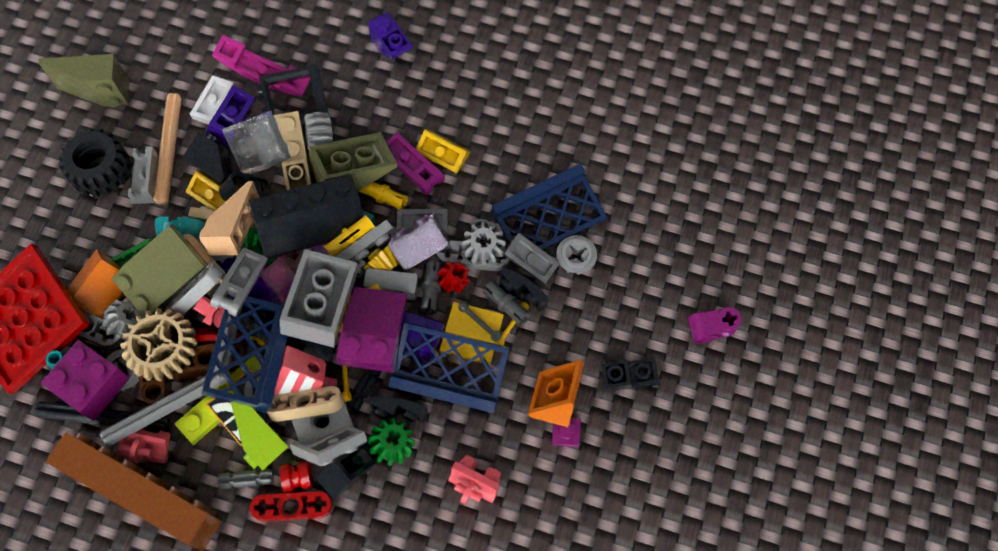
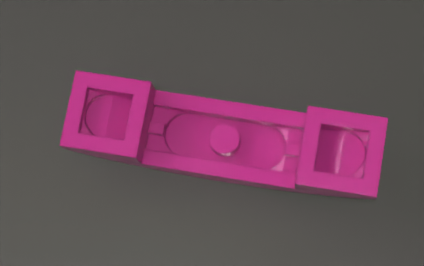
[212,35,310,97]

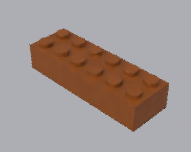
[45,432,222,551]

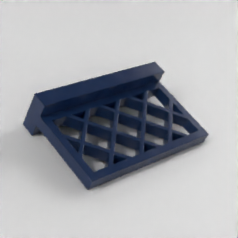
[490,163,607,250]
[201,294,288,413]
[388,322,510,413]

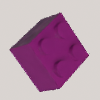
[41,340,130,422]

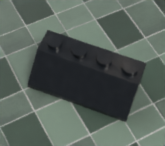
[248,174,363,259]

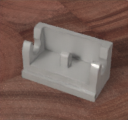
[128,146,159,204]

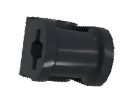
[219,171,268,201]

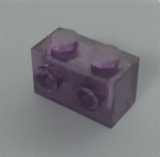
[388,213,450,271]

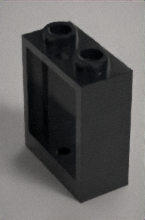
[256,65,329,128]

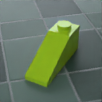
[229,390,288,470]

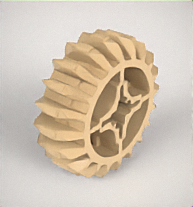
[120,308,197,381]

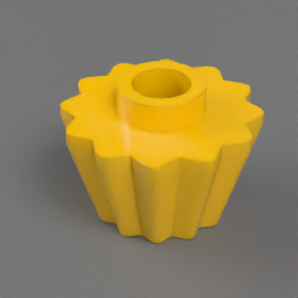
[363,245,399,271]

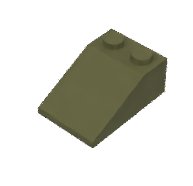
[38,54,129,107]
[309,132,397,191]
[112,224,207,318]

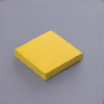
[440,302,504,365]

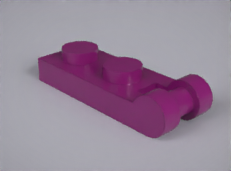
[386,132,445,195]

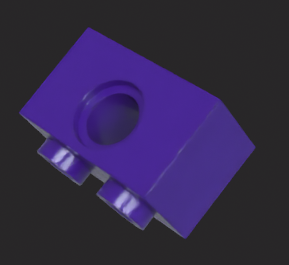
[205,85,255,147]

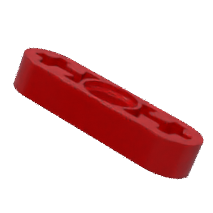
[250,491,333,522]

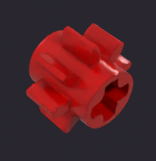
[437,261,471,294]

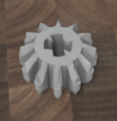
[304,112,333,151]
[462,221,506,267]
[102,298,144,342]

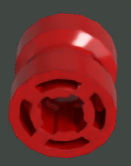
[280,460,313,492]

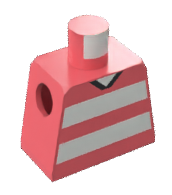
[274,346,337,404]

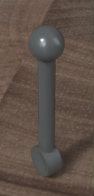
[458,302,501,342]

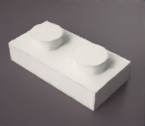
[190,75,235,125]

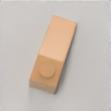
[200,181,260,255]

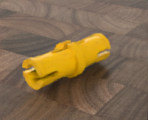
[358,182,408,209]
[323,215,375,257]

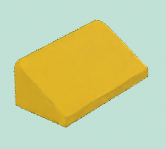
[416,129,471,173]
[185,171,226,211]

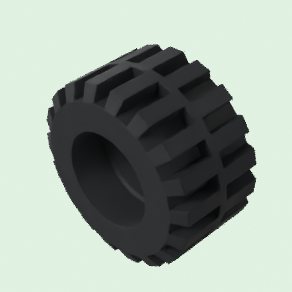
[58,128,131,197]

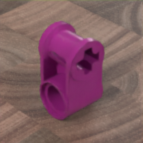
[687,307,742,344]

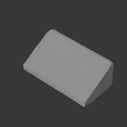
[363,268,418,300]

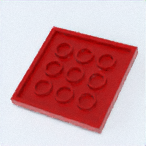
[0,244,90,394]

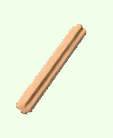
[153,93,181,205]

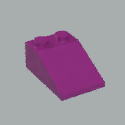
[336,287,408,373]

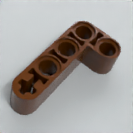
[139,342,249,406]

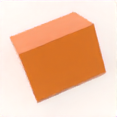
[67,249,124,319]
[528,359,585,427]

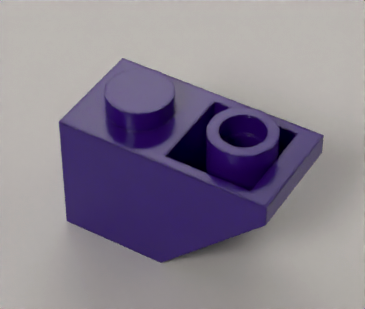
[368,12,413,59]

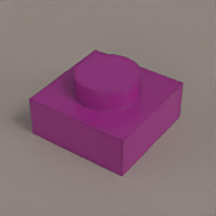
[552,418,581,448]

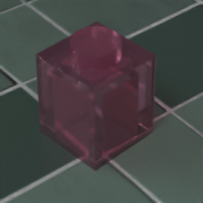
[259,257,296,303]

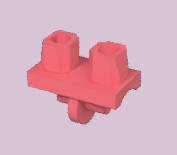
[193,296,224,329]
[117,428,170,464]
[448,455,501,505]

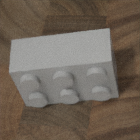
[280,249,357,347]

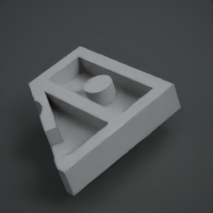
[290,426,367,466]

